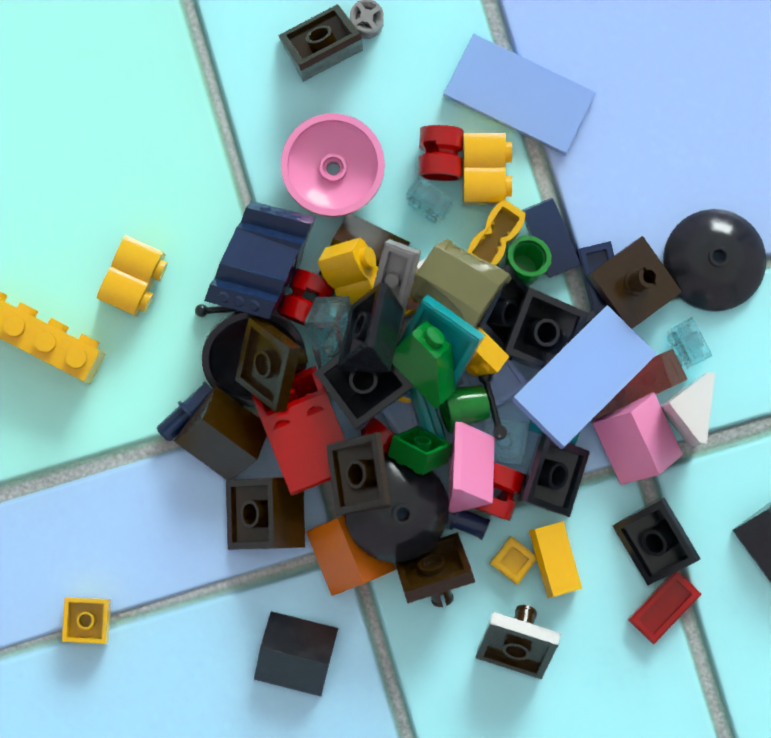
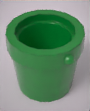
[504,235,552,287]
[439,385,490,434]

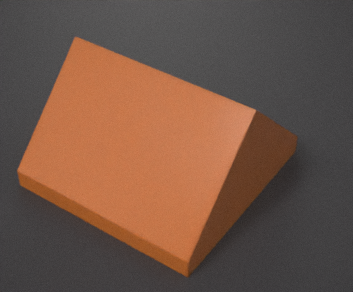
[306,516,396,596]

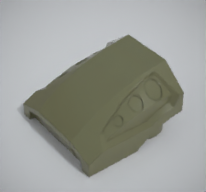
[410,239,512,330]

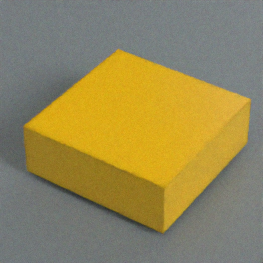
[489,536,537,585]

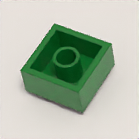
[388,426,453,475]

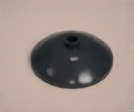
[663,209,766,312]
[202,311,306,407]
[344,457,449,563]

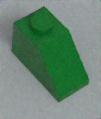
[392,320,455,409]

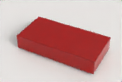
[627,571,701,644]

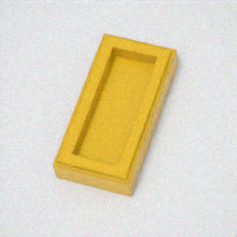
[529,521,582,598]

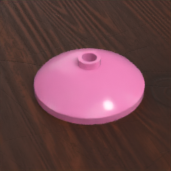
[281,113,385,217]

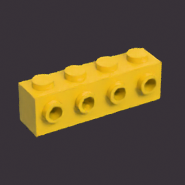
[0,292,106,385]

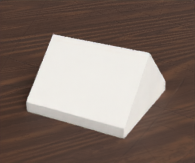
[661,372,715,447]

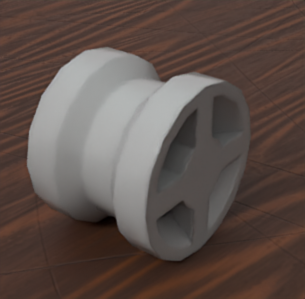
[350,0,384,39]

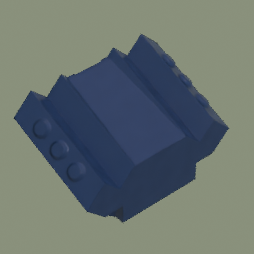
[204,201,316,319]

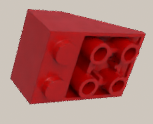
[251,366,346,496]

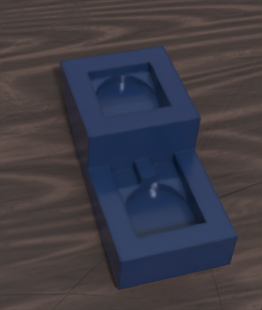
[522,198,581,278]

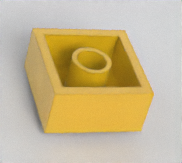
[466,327,510,377]
[62,597,111,644]

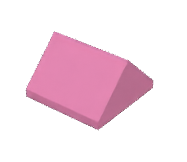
[591,392,683,485]
[448,422,495,513]

